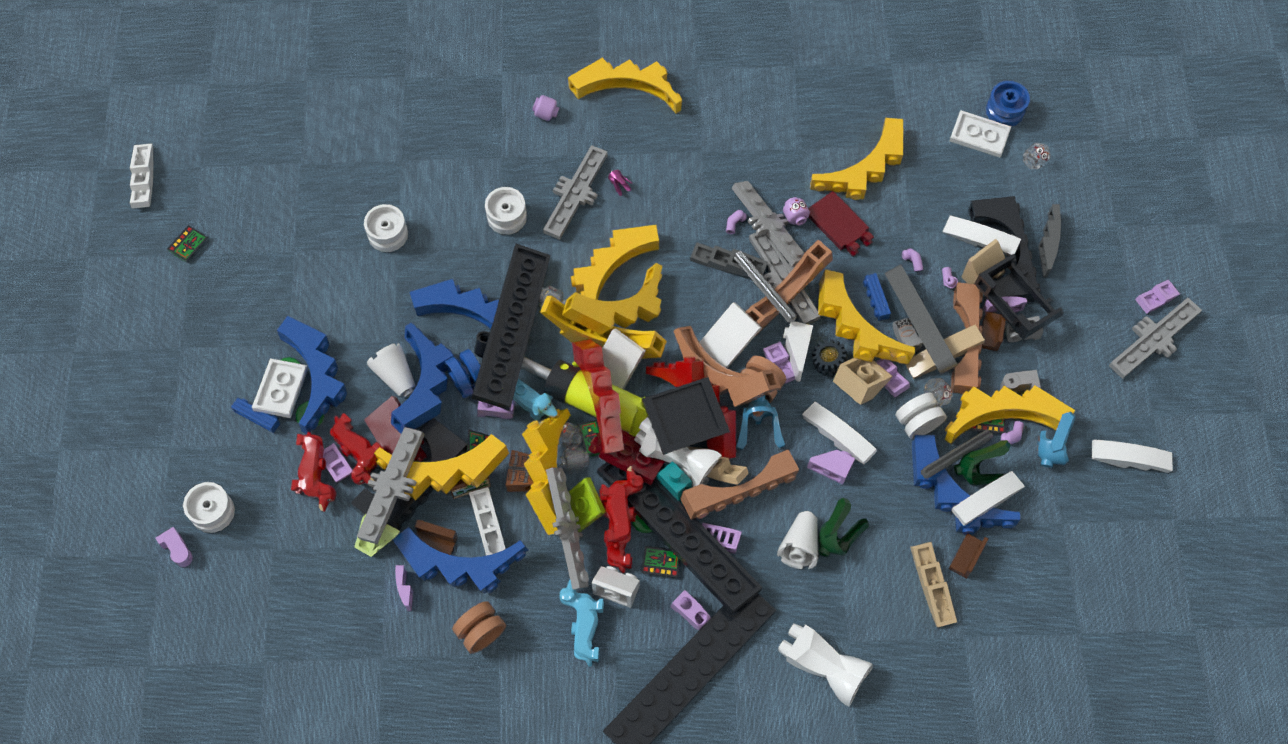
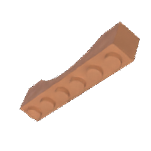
[746,240,833,335]
[951,282,983,394]
[681,450,799,519]

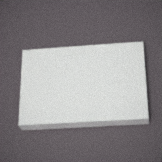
[949,110,1011,158]
[699,302,762,368]
[602,329,646,389]
[252,358,308,418]

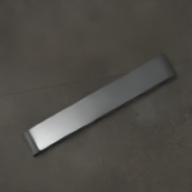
[885,264,958,374]

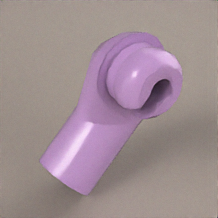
[726,210,747,234]
[902,249,924,272]
[942,267,958,289]
[1001,421,1024,444]

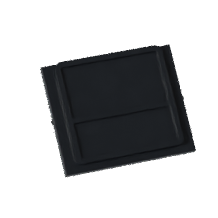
[642,377,730,455]

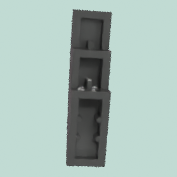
[1038,204,1061,278]
[690,242,768,277]

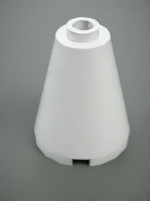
[367,343,416,398]
[777,511,818,569]

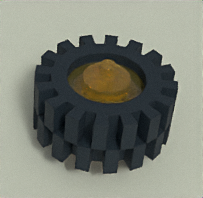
[812,339,848,377]

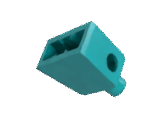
[656,461,693,505]

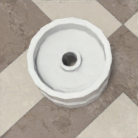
[485,187,527,235]
[364,204,408,252]
[895,393,947,439]
[183,482,235,533]

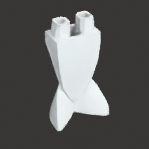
[634,417,722,487]
[778,624,873,707]

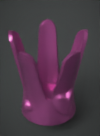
[608,169,633,196]

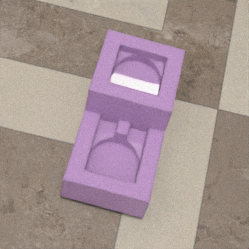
[1135,280,1180,314]
[983,297,1027,313]
[763,342,795,384]
[876,359,910,397]
[323,443,352,483]
[395,565,413,611]

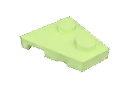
[355,514,400,557]

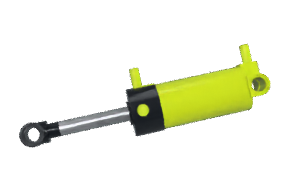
[474,331,648,437]

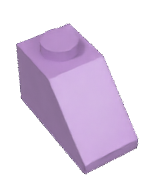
[807,450,855,485]

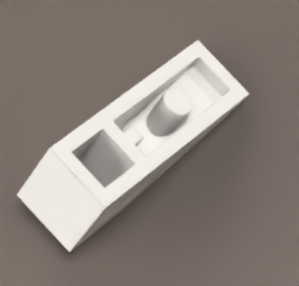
[783,321,813,382]

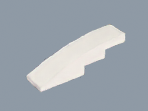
[130,144,153,208]
[942,216,1021,256]
[802,402,877,464]
[1092,440,1173,473]
[952,471,1025,526]
[469,487,506,556]

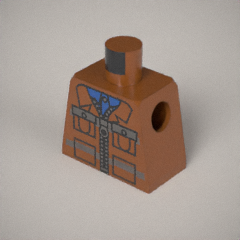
[506,450,534,492]

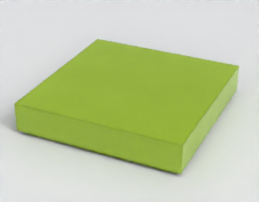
[568,477,606,532]

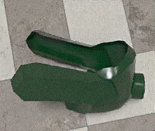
[954,440,1010,486]
[818,498,869,558]

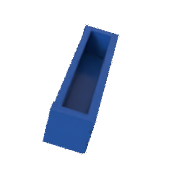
[863,273,891,321]
[231,398,280,433]

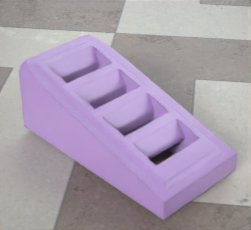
[702,523,742,554]

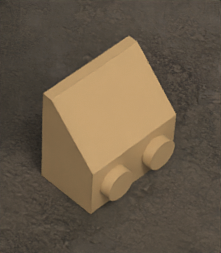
[961,239,1006,284]
[833,358,892,405]

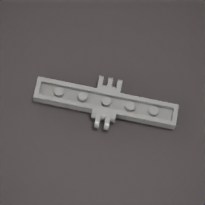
[543,145,608,240]
[731,181,805,267]
[749,233,820,324]
[1109,298,1202,379]
[357,427,424,544]
[546,468,589,590]

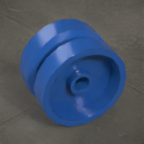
[986,81,1030,127]
[444,349,480,398]

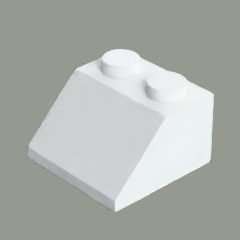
[592,566,640,608]

